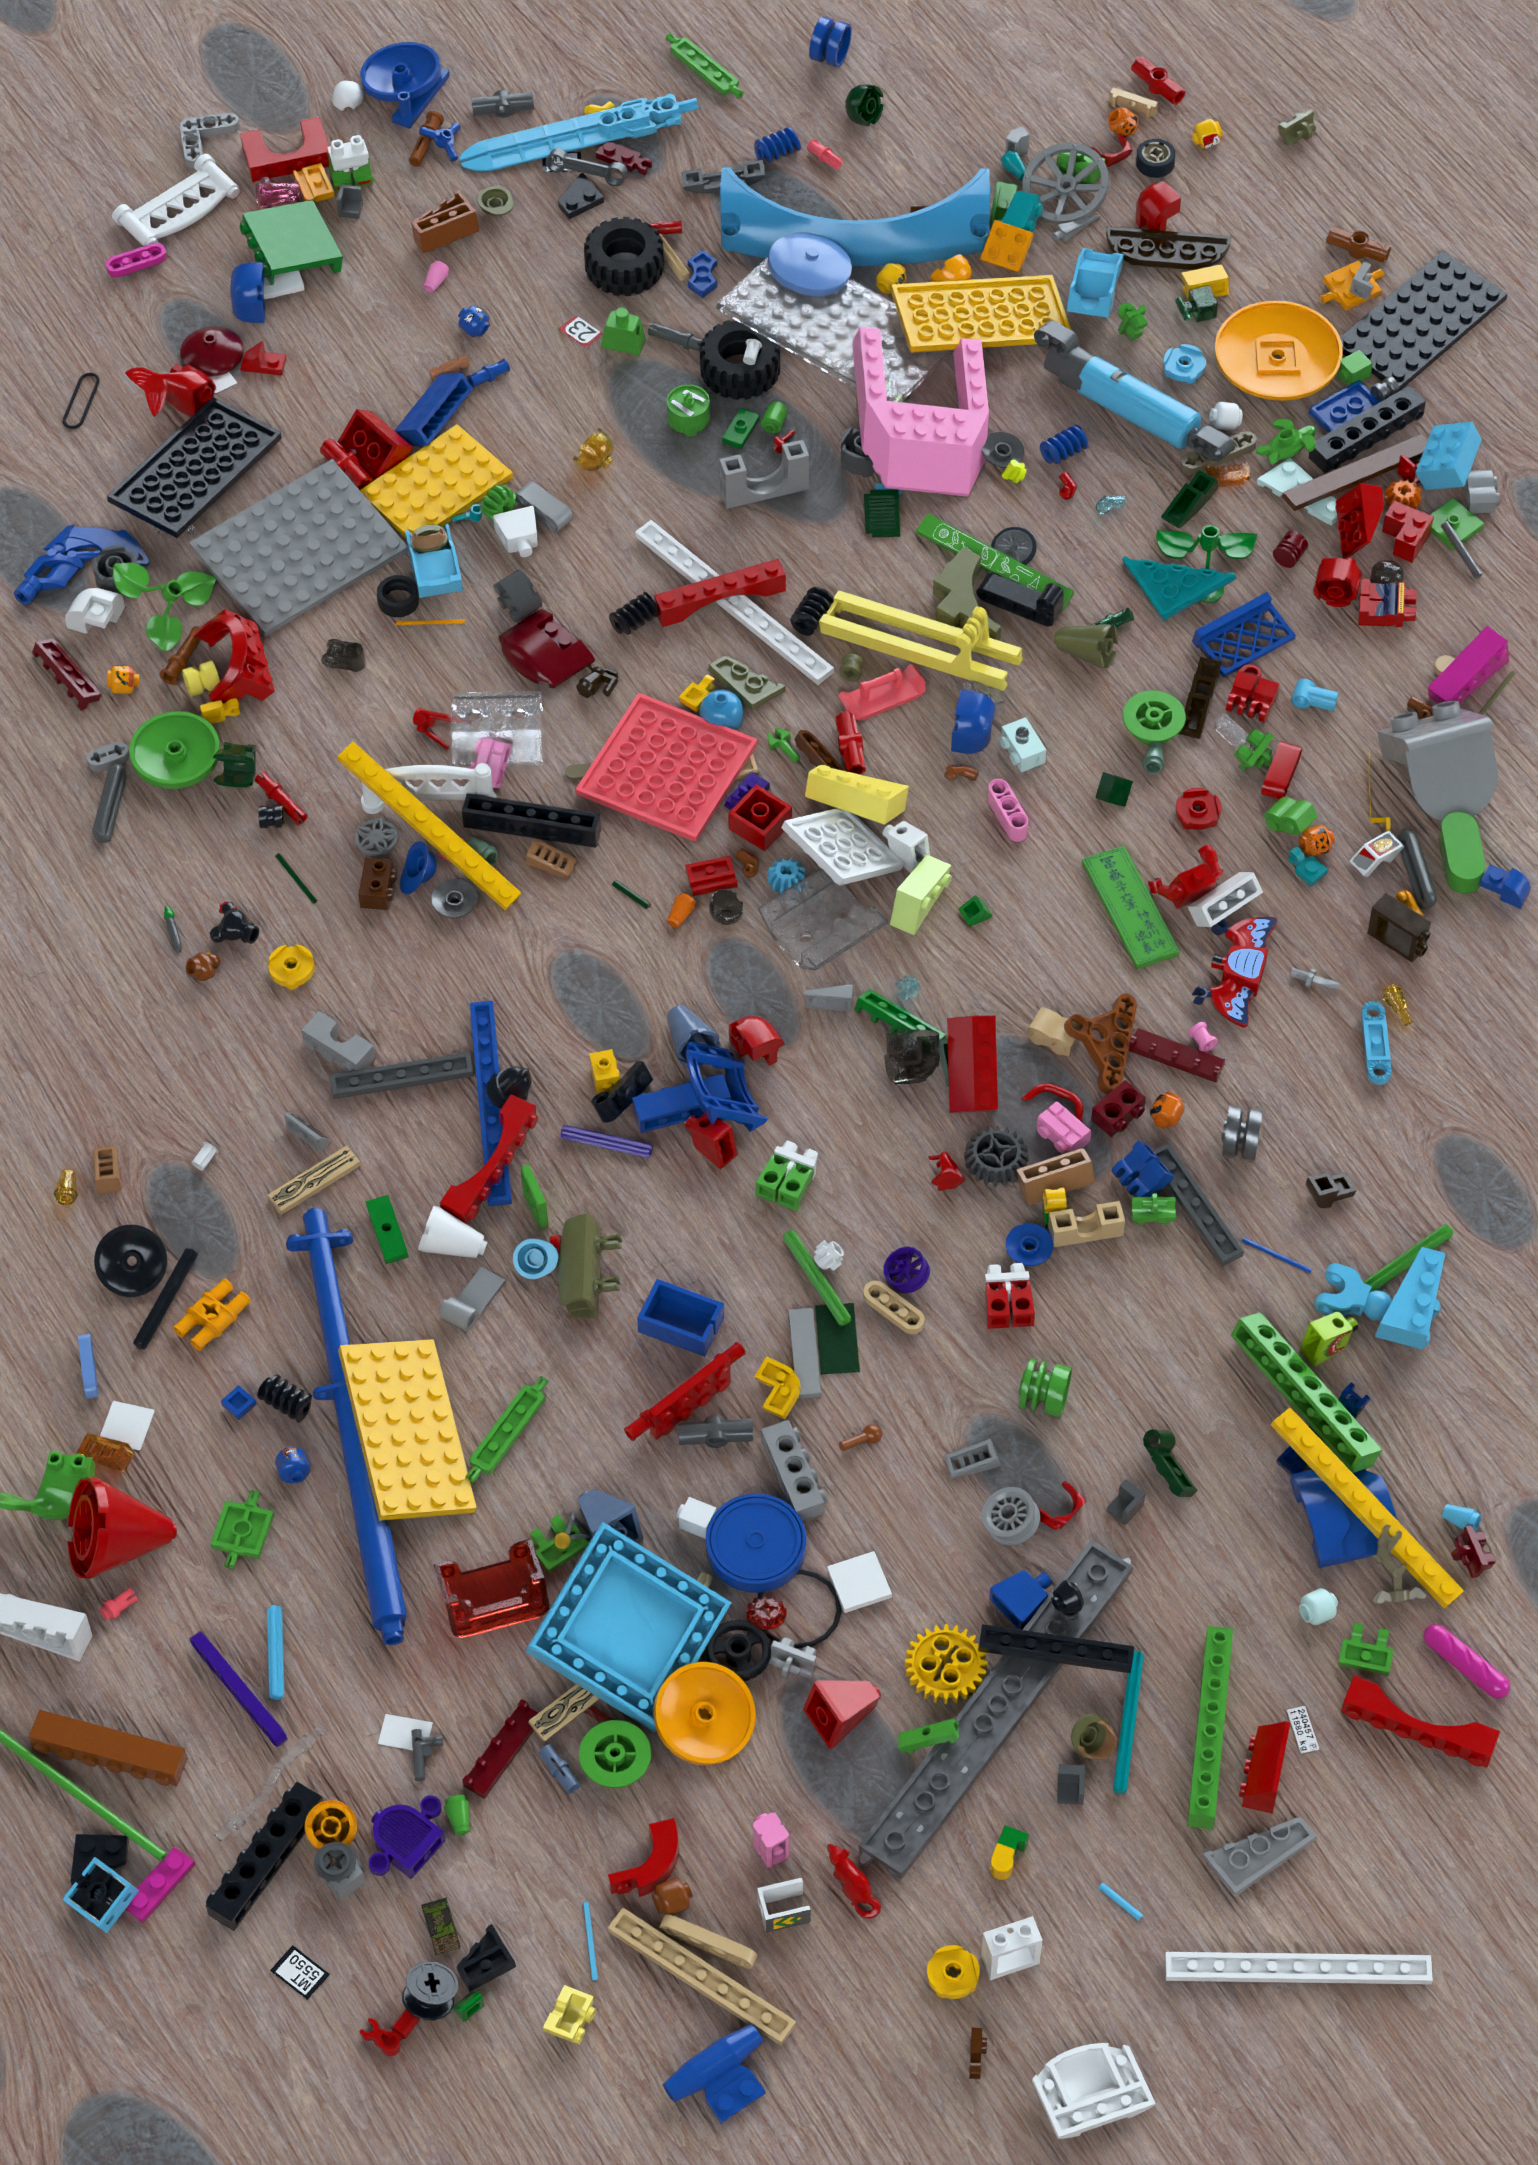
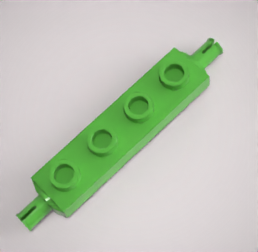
[665,33,744,99]
[466,1376,549,1483]

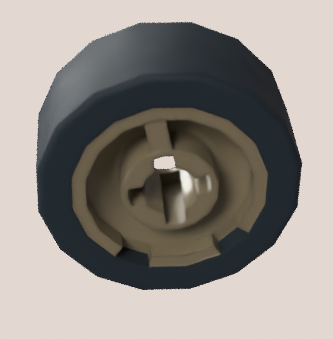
[1136,139,1175,178]

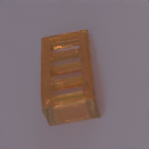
[76,1433,134,1472]

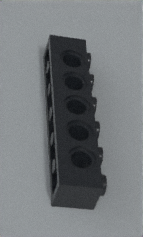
[1308,385,1426,473]
[462,793,601,848]
[206,1782,323,1931]

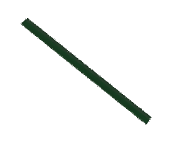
[275,853,317,904]

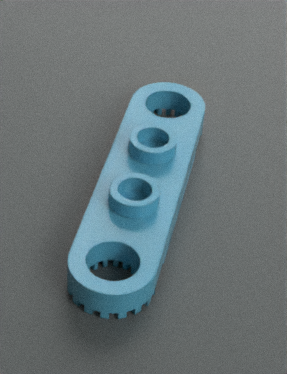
[1361,1001,1392,1085]

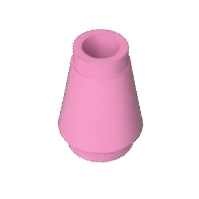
[423,261,449,293]

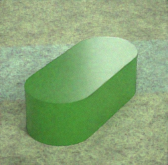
[1439,812,1485,893]

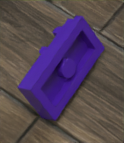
[724,772,770,810]

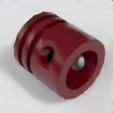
[1273,531,1308,568]

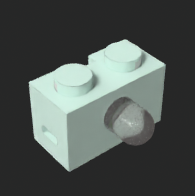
[999,717,1046,772]

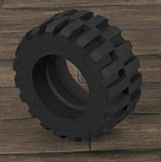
[584,217,664,296]
[700,319,781,400]

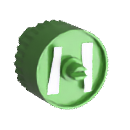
[667,384,710,436]

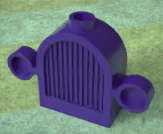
[368,1795,445,1879]

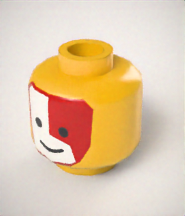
[1191,119,1223,149]

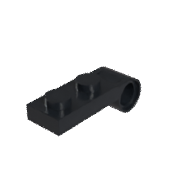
[591,1061,653,1123]

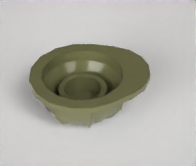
[477,186,513,216]

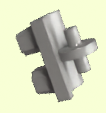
[769,1637,816,1679]

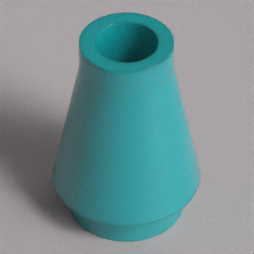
[1001,150,1026,181]

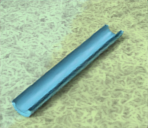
[1098,1883,1144,1921]

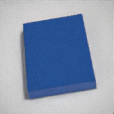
[1308,380,1381,433]

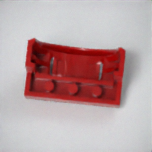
[192,609,275,704]

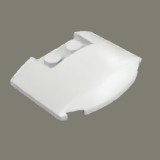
[1032,2043,1156,2139]

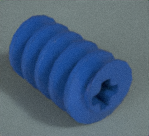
[754,127,801,165]
[1040,425,1088,464]

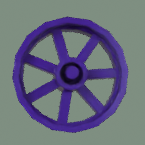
[883,1246,930,1293]

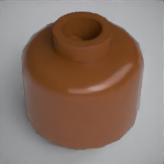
[652,1878,693,1916]

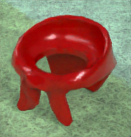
[928,1151,965,1191]

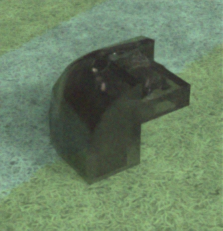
[884,1029,940,1085]

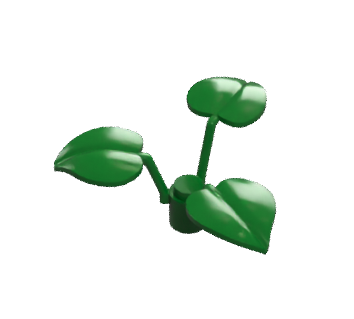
[1156,525,1257,603]

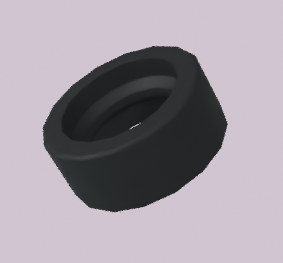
[377,575,419,617]

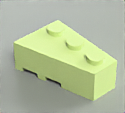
[890,855,952,935]

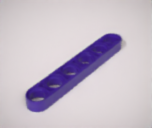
[189,1631,288,1747]

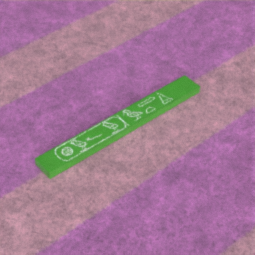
[916,513,1074,612]

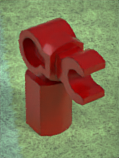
[359,2009,420,2056]

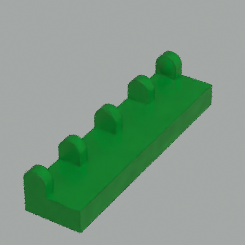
[854,989,946,1056]

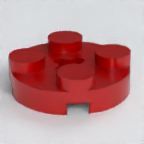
[1176,788,1222,830]

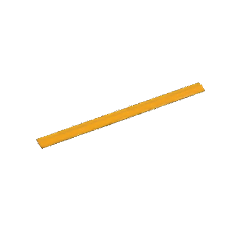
[396,619,465,625]

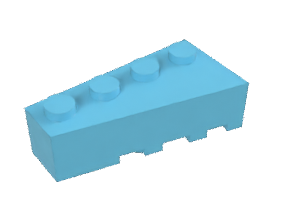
[1374,1247,1445,1349]

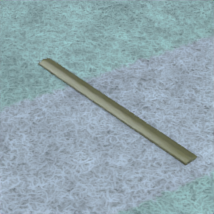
[1478,671,1515,715]

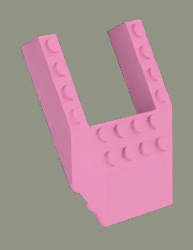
[852,327,989,497]

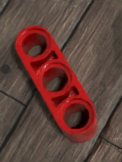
[1261,741,1302,800]

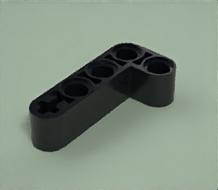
[976,573,1064,627]

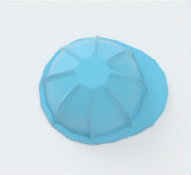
[513,1238,559,1279]

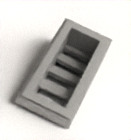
[805,985,853,1011]
[944,1439,1001,1479]

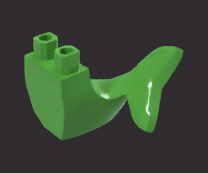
[0,1451,96,1520]

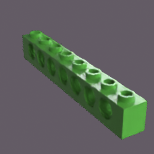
[1231,1312,1382,1473]
[1187,1626,1233,1830]

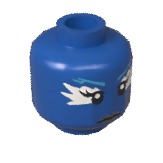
[458,305,490,337]

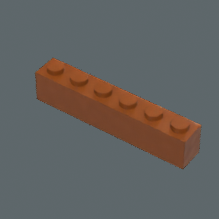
[29,1710,188,1786]

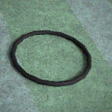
[755,1569,842,1649]

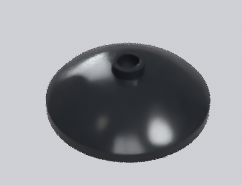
[94,1225,168,1297]

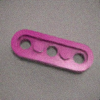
[106,243,167,277]

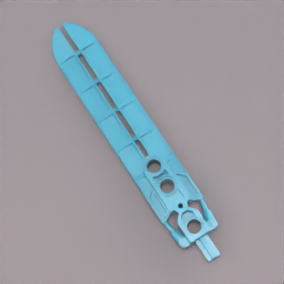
[460,94,699,172]

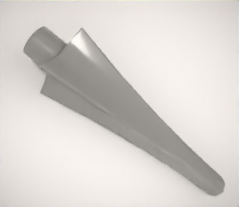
[1052,215,1100,243]

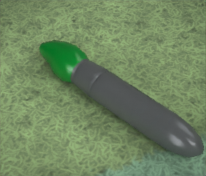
[164,906,182,953]

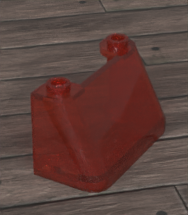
[433,1539,550,1638]

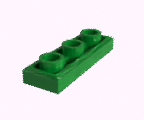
[365,1195,409,1264]

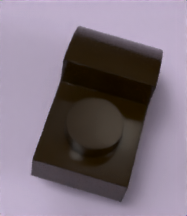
[1305,1172,1357,1208]

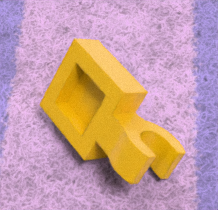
[679,674,716,712]

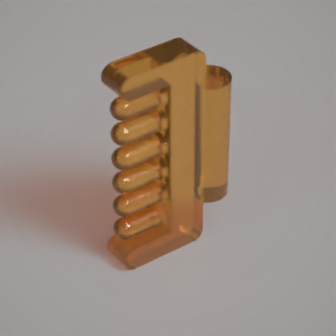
[1205,462,1251,487]

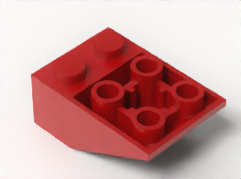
[1335,483,1384,559]

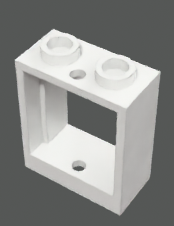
[981,1916,1042,1980]

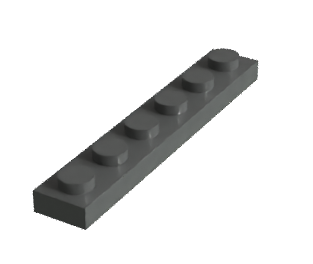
[330,1052,473,1099]
[1153,1143,1244,1266]

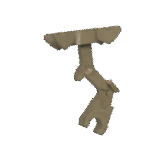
[1372,1524,1427,1604]

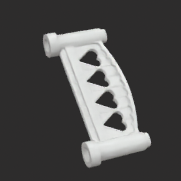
[112,154,240,246]
[361,763,497,814]

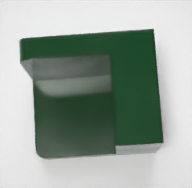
[1095,772,1133,807]

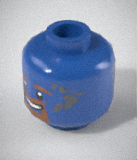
[275,1447,310,1484]

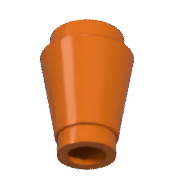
[667,893,696,928]

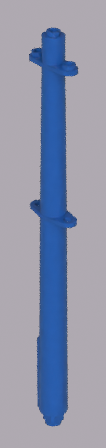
[286,1208,406,1646]

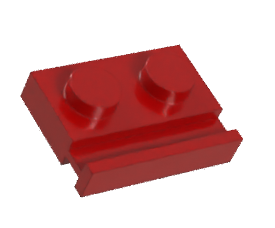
[685,856,738,896]

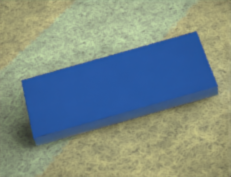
[394,373,473,446]

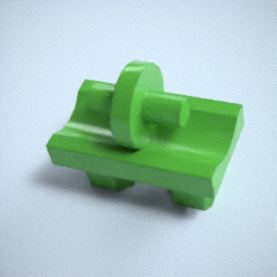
[1118,303,1148,341]
[1233,729,1274,771]
[1131,1193,1176,1224]

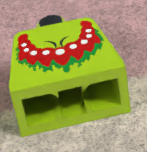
[1300,1312,1358,1367]

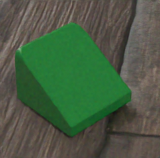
[958,895,993,927]
[452,1991,484,2022]

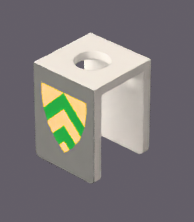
[757,1878,811,1933]

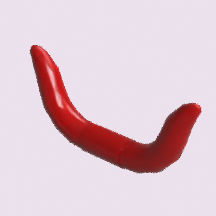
[1021,1083,1084,1123]

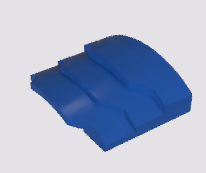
[1290,1469,1397,1568]

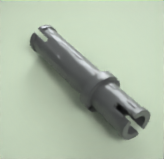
[648,322,702,352]

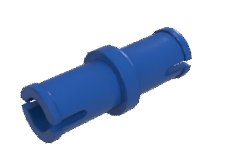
[467,359,510,388]

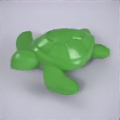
[1256,419,1316,464]

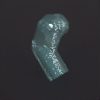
[1096,496,1125,514]

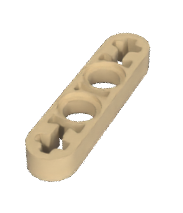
[659,1914,758,1969]

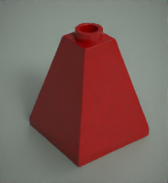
[803,1680,881,1749]

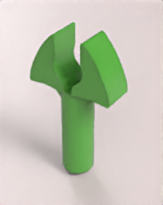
[768,728,800,763]

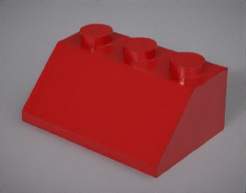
[337,409,413,480]
[1239,1721,1291,1814]

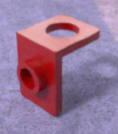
[1397,454,1420,484]

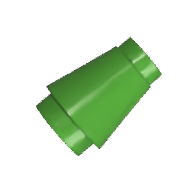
[443,1795,470,1836]

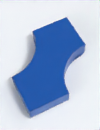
[688,249,717,298]

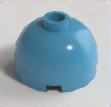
[699,689,744,730]

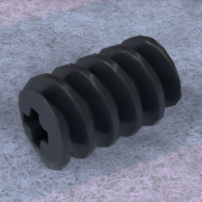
[790,587,834,636]
[609,592,659,635]
[257,1374,312,1423]

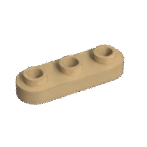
[863,1281,925,1334]

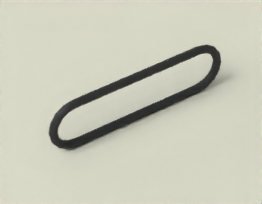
[62,373,100,429]

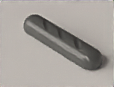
[92,764,127,843]
[1398,829,1437,909]

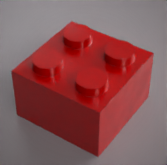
[728,784,792,852]

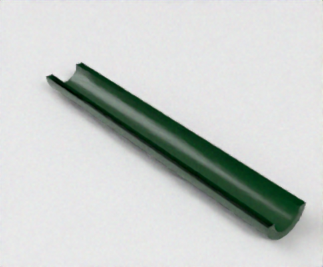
[612,880,651,909]

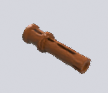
[409,111,444,167]
[159,626,201,685]

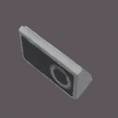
[284,1112,332,1153]

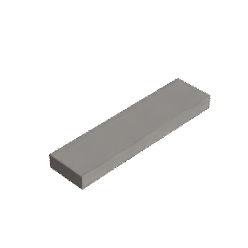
[789,1308,821,1399]

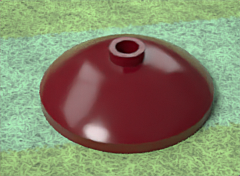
[180,326,244,376]

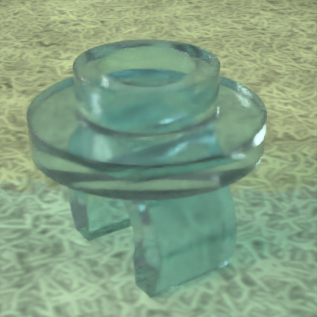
[895,974,920,999]

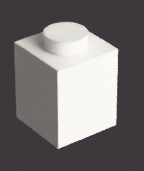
[676,1497,716,1539]

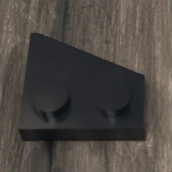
[456,1924,516,1992]

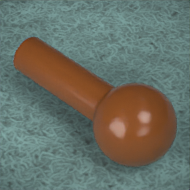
[839,1424,882,1451]

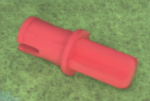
[807,139,843,169]

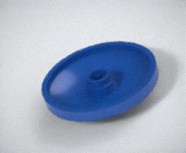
[360,42,441,102]

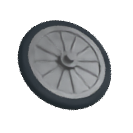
[991,527,1037,565]

